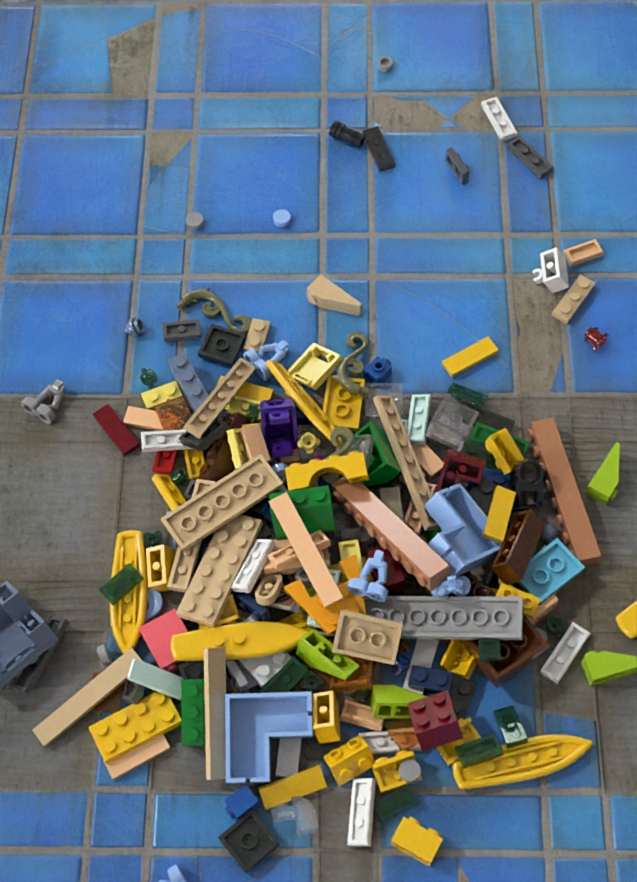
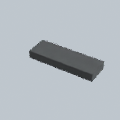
[506,136,554,180]

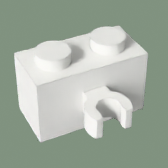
[533,247,569,293]

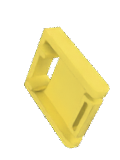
[288,343,342,390]

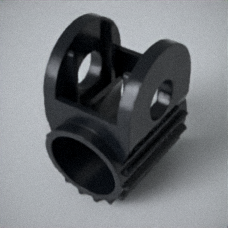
[512,459,545,507]

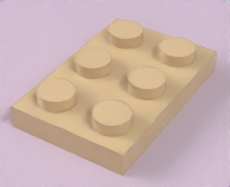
[332,609,403,665]

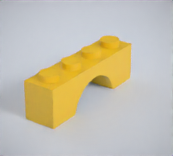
[285,451,369,491]

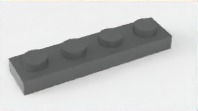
[10,615,69,695]

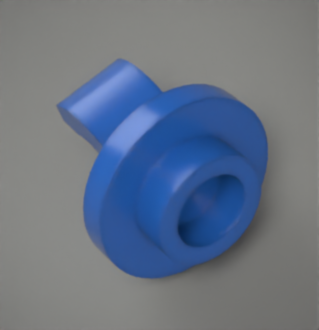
[387,653,410,676]

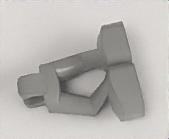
[21,379,65,424]

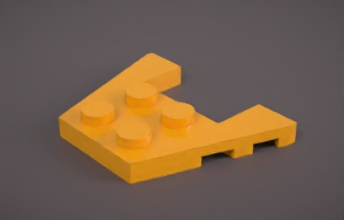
[283,554,366,635]

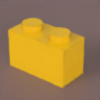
[146,544,175,593]
[313,691,340,744]
[391,817,443,867]

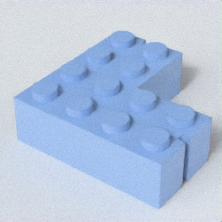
[424,483,502,577]
[225,691,313,784]

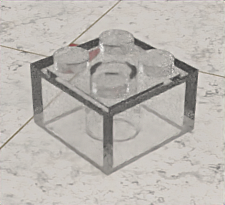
[426,396,479,452]

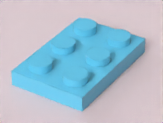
[518,538,585,606]

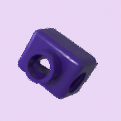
[260,397,299,458]

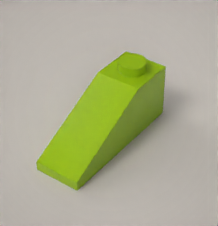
[585,442,620,506]
[296,628,360,680]
[581,651,637,686]
[370,685,428,718]

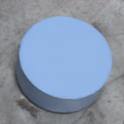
[273,209,291,227]

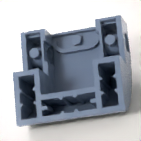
[0,581,59,691]

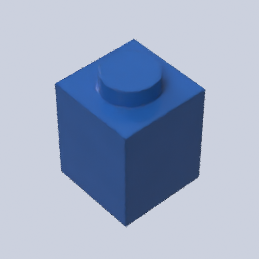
[224,784,260,820]

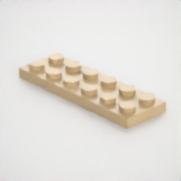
[160,454,283,552]
[176,514,263,628]

